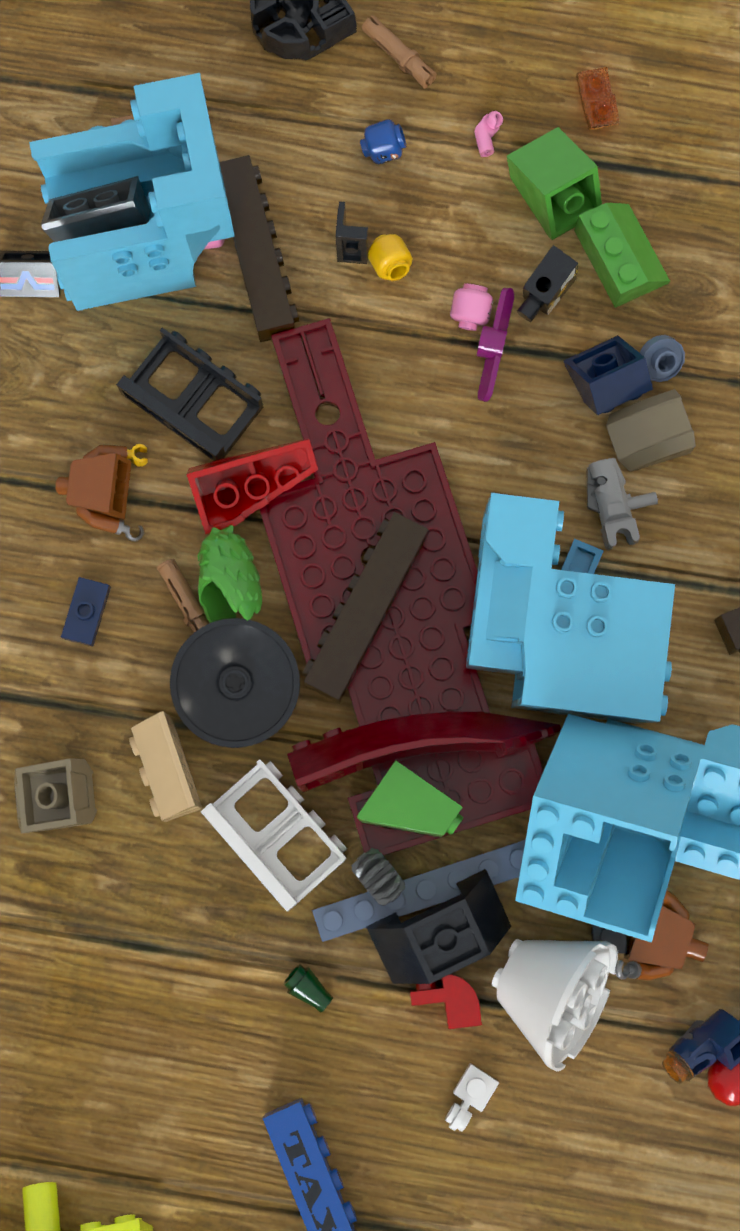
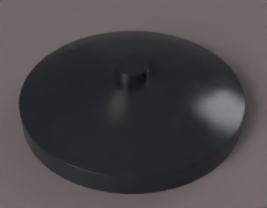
[170,618,300,748]

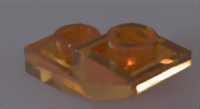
[576,67,620,130]

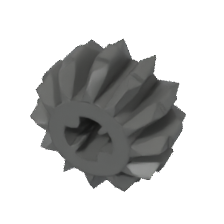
[352,848,405,906]

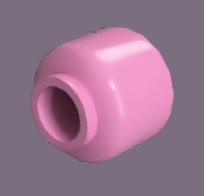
[450,284,493,331]

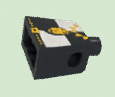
[517,245,578,322]

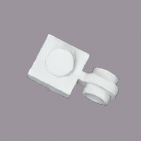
[445,1063,499,1132]

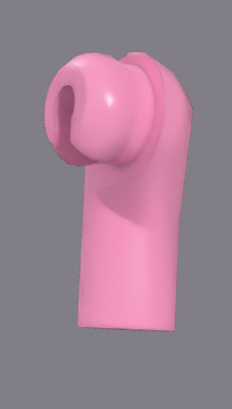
[474,111,503,157]

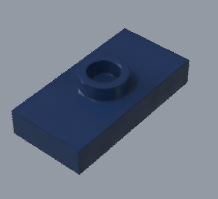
[61,577,111,647]

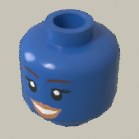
[360,119,407,165]

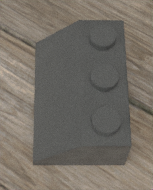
[41,176,150,242]

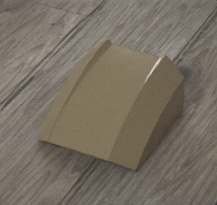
[606,389,696,472]
[14,758,97,834]

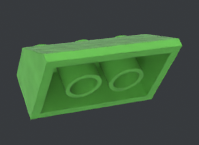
[574,203,670,308]

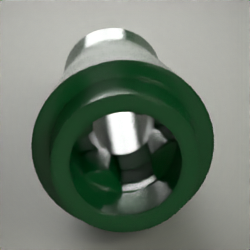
[283,964,333,1013]

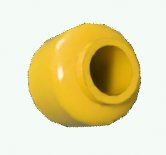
[368,234,413,281]

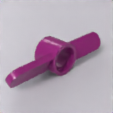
[476,288,514,402]

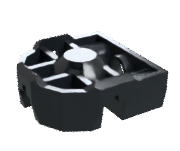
[250,0,357,61]

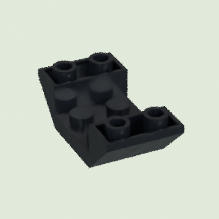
[366,869,511,984]

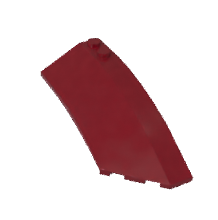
[287,712,561,793]

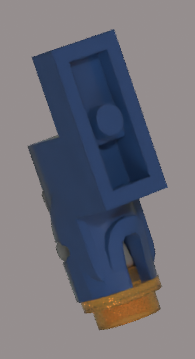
[662,1009,740,1084]

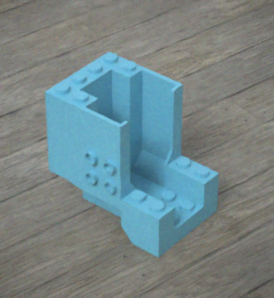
[29,73,235,311]
[466,493,675,724]
[515,714,740,943]

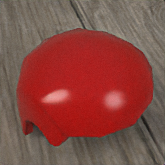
[707,1059,740,1106]

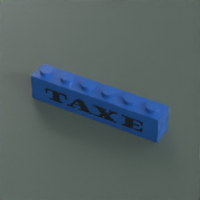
[263,1097,357,1231]

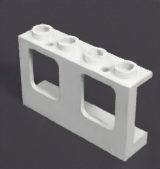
[200,759,347,912]

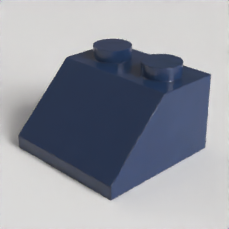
[564,335,653,415]

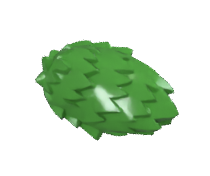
[197,525,262,623]

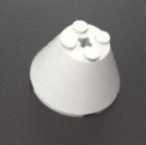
[492,939,618,1071]

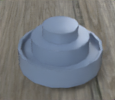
[640,335,685,382]

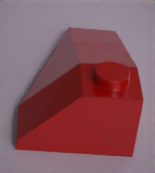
[186,438,318,535]

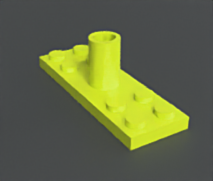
[22,1182,153,1231]

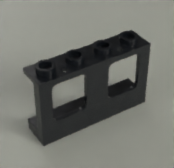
[116,327,264,461]

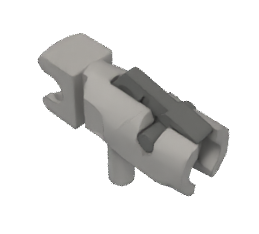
[586,458,658,550]

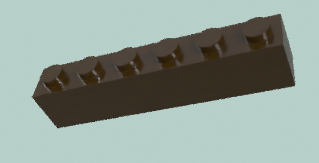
[219,155,299,342]
[302,512,429,704]

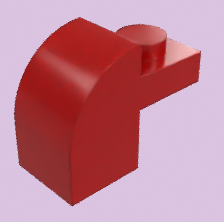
[409,973,482,1029]

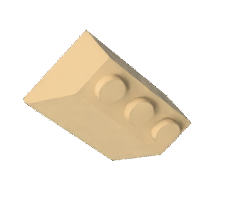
[129,711,203,822]

